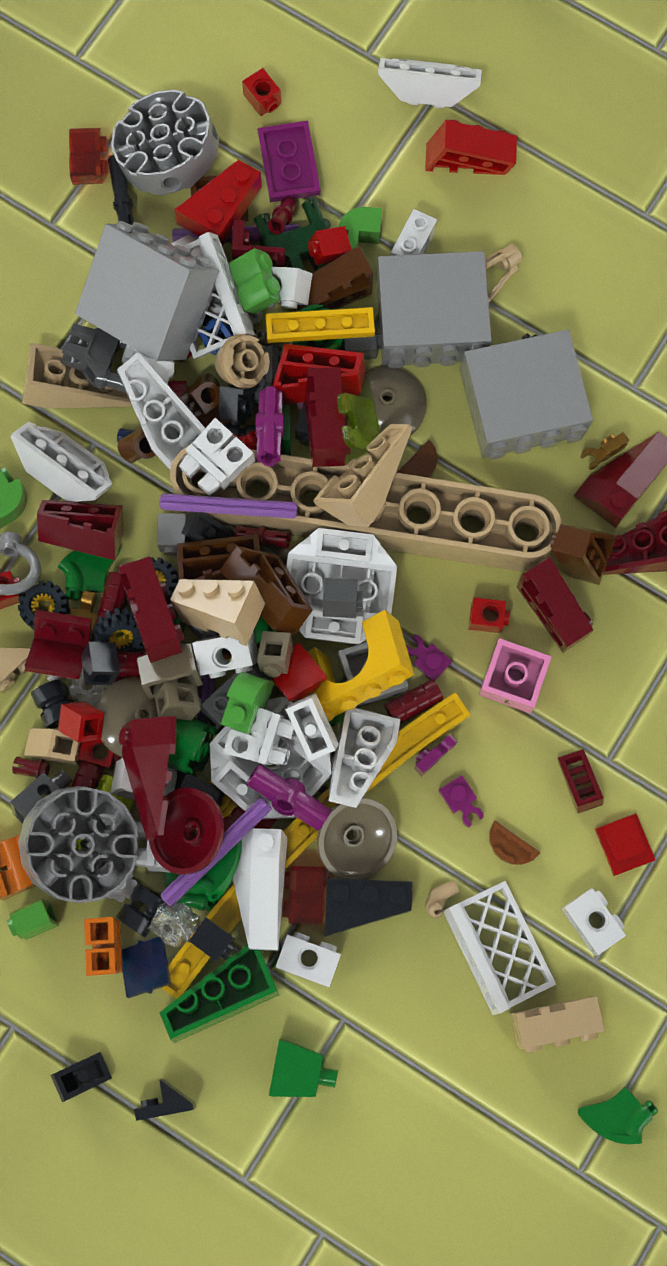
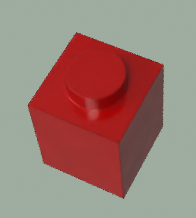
[308,226,352,265]
[58,701,104,742]

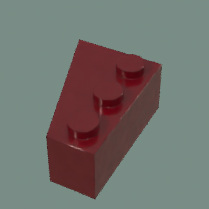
[305,367,351,467]
[37,500,123,560]
[118,556,184,663]
[517,557,594,653]

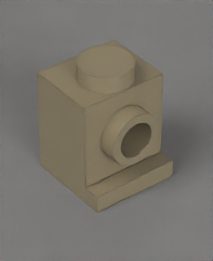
[257,631,293,677]
[155,681,201,721]

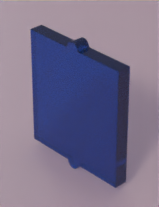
[122,936,171,998]

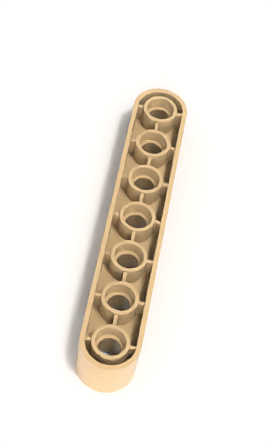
[170,446,562,571]

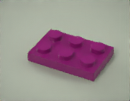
[257,121,321,203]

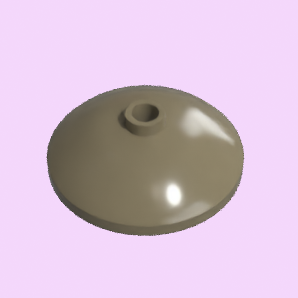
[347,367,426,440]
[96,677,158,758]
[317,797,397,880]

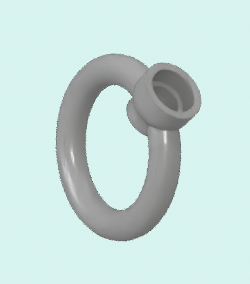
[0,532,41,595]

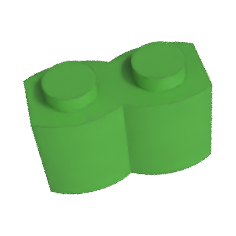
[229,248,280,314]
[7,898,59,940]

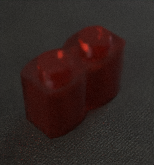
[69,128,108,185]
[283,866,324,925]

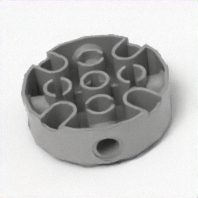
[111,90,219,195]
[18,786,138,903]

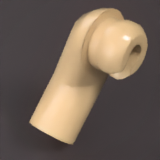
[425,880,459,918]

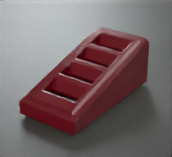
[558,749,604,813]

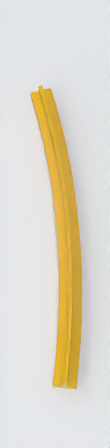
[156,692,471,999]

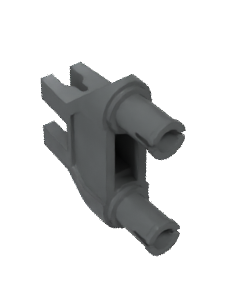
[61,323,127,394]

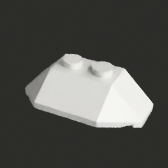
[378,58,482,108]
[10,422,112,502]

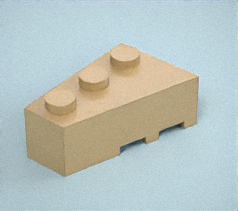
[170,579,265,646]
[510,996,605,1053]

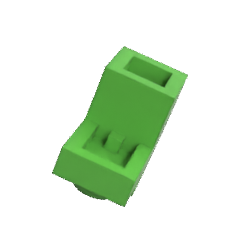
[339,207,382,250]
[0,467,27,529]
[221,672,274,734]

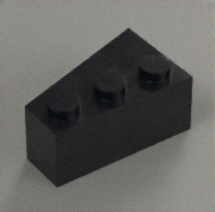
[325,878,412,937]

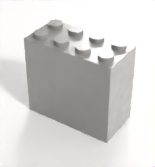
[75,221,219,361]
[376,251,491,368]
[460,329,593,460]

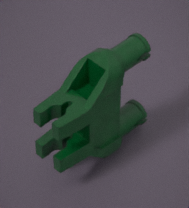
[254,198,331,272]

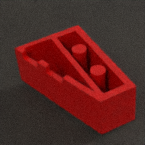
[425,120,517,175]
[174,160,262,247]
[273,344,366,405]

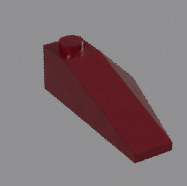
[574,432,667,528]
[603,510,667,575]
[119,716,176,841]

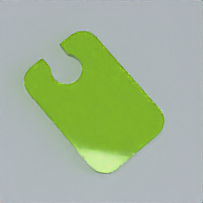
[337,393,380,451]

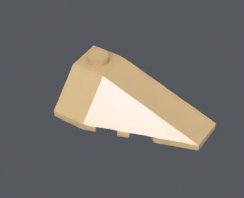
[22,343,132,408]
[313,424,412,527]

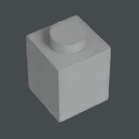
[157,514,187,556]

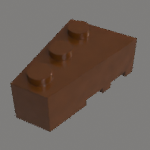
[294,245,373,312]
[550,524,617,585]
[177,534,260,580]
[220,546,313,634]

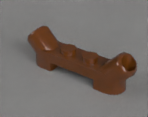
[117,373,220,463]

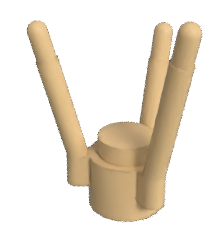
[485,244,522,303]

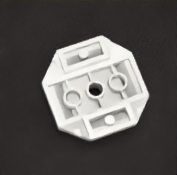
[286,528,397,645]
[210,697,331,819]

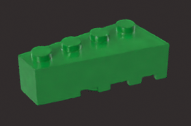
[159,943,279,1043]

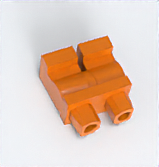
[0,835,35,900]
[84,917,123,976]

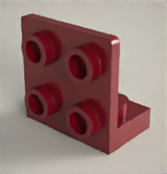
[232,220,286,267]
[25,610,92,679]

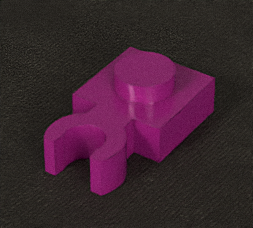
[406,634,452,681]
[414,734,457,777]
[438,775,484,828]

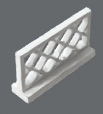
[183,232,255,359]
[443,881,556,1015]

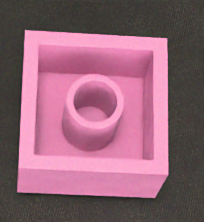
[479,638,552,713]

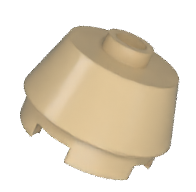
[215,334,270,388]

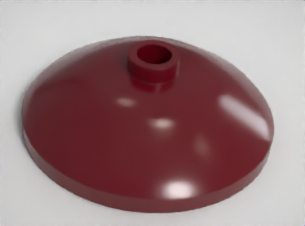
[149,788,224,875]

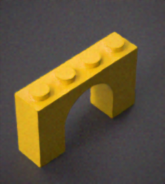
[302,610,414,721]

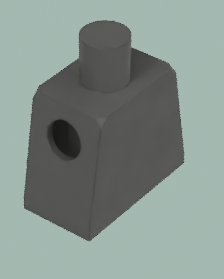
[10,769,72,824]

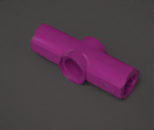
[256,386,284,466]
[246,763,331,830]

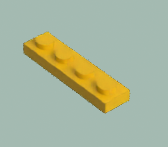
[266,307,375,343]

